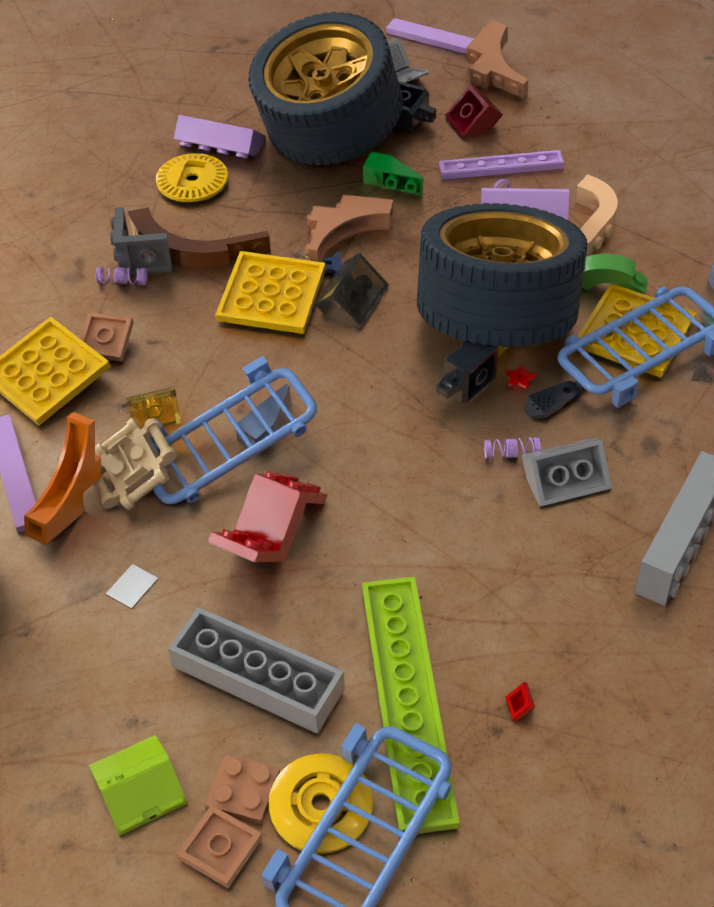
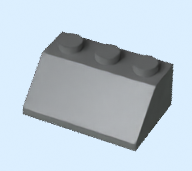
[521,438,612,506]

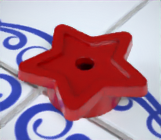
[506,365,536,389]

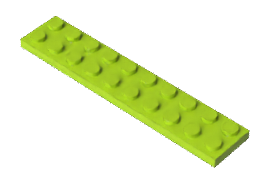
[362,576,460,834]

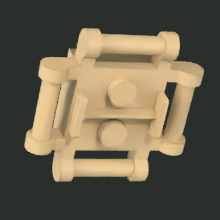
[95,417,177,510]

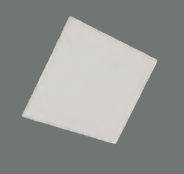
[106,564,158,608]

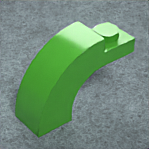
[582,254,648,294]

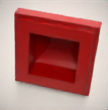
[505,682,535,722]

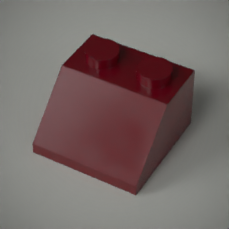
[444,84,503,139]

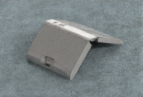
[388,38,430,83]

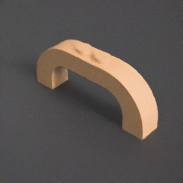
[575,174,618,257]

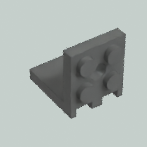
[110,207,172,275]

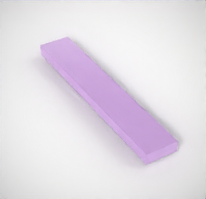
[386,18,474,54]
[439,150,564,180]
[0,414,36,533]

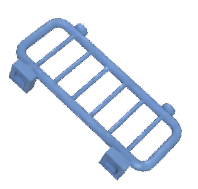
[558,286,714,408]
[150,356,317,504]
[261,723,452,907]

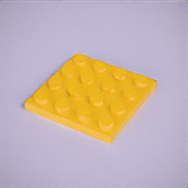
[215,251,326,334]
[577,283,697,378]
[0,316,111,426]

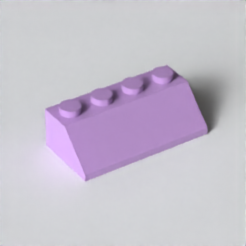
[174,115,266,159]
[481,188,569,220]

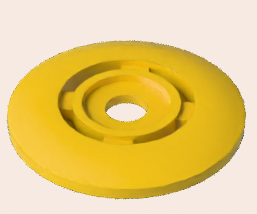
[156,153,228,202]
[269,753,373,854]

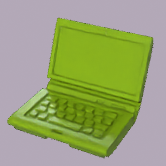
[88,735,188,836]

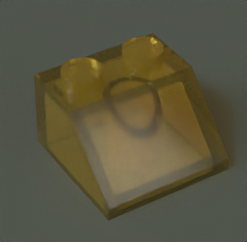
[125,386,181,428]

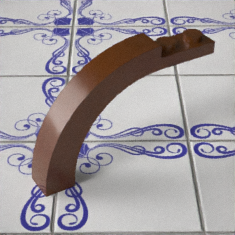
[128,207,271,269]

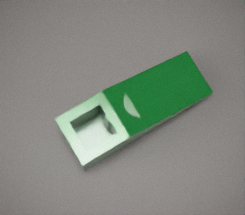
[363,152,423,195]

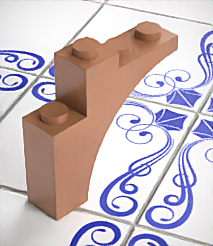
[467,20,528,98]
[306,195,393,262]

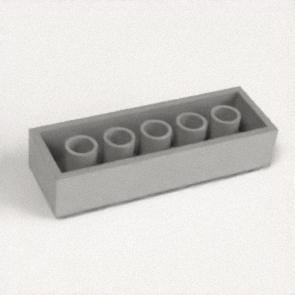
[635,451,714,606]
[168,607,345,734]

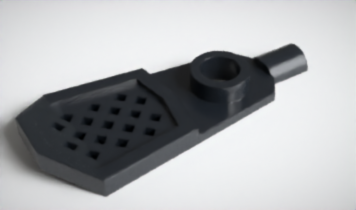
[525,380,583,419]

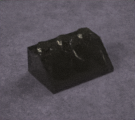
[315,253,389,329]

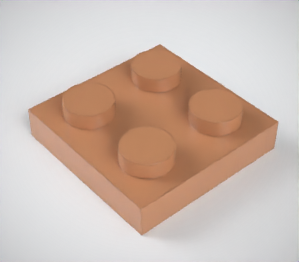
[80,312,134,362]
[204,754,280,825]
[177,805,262,888]

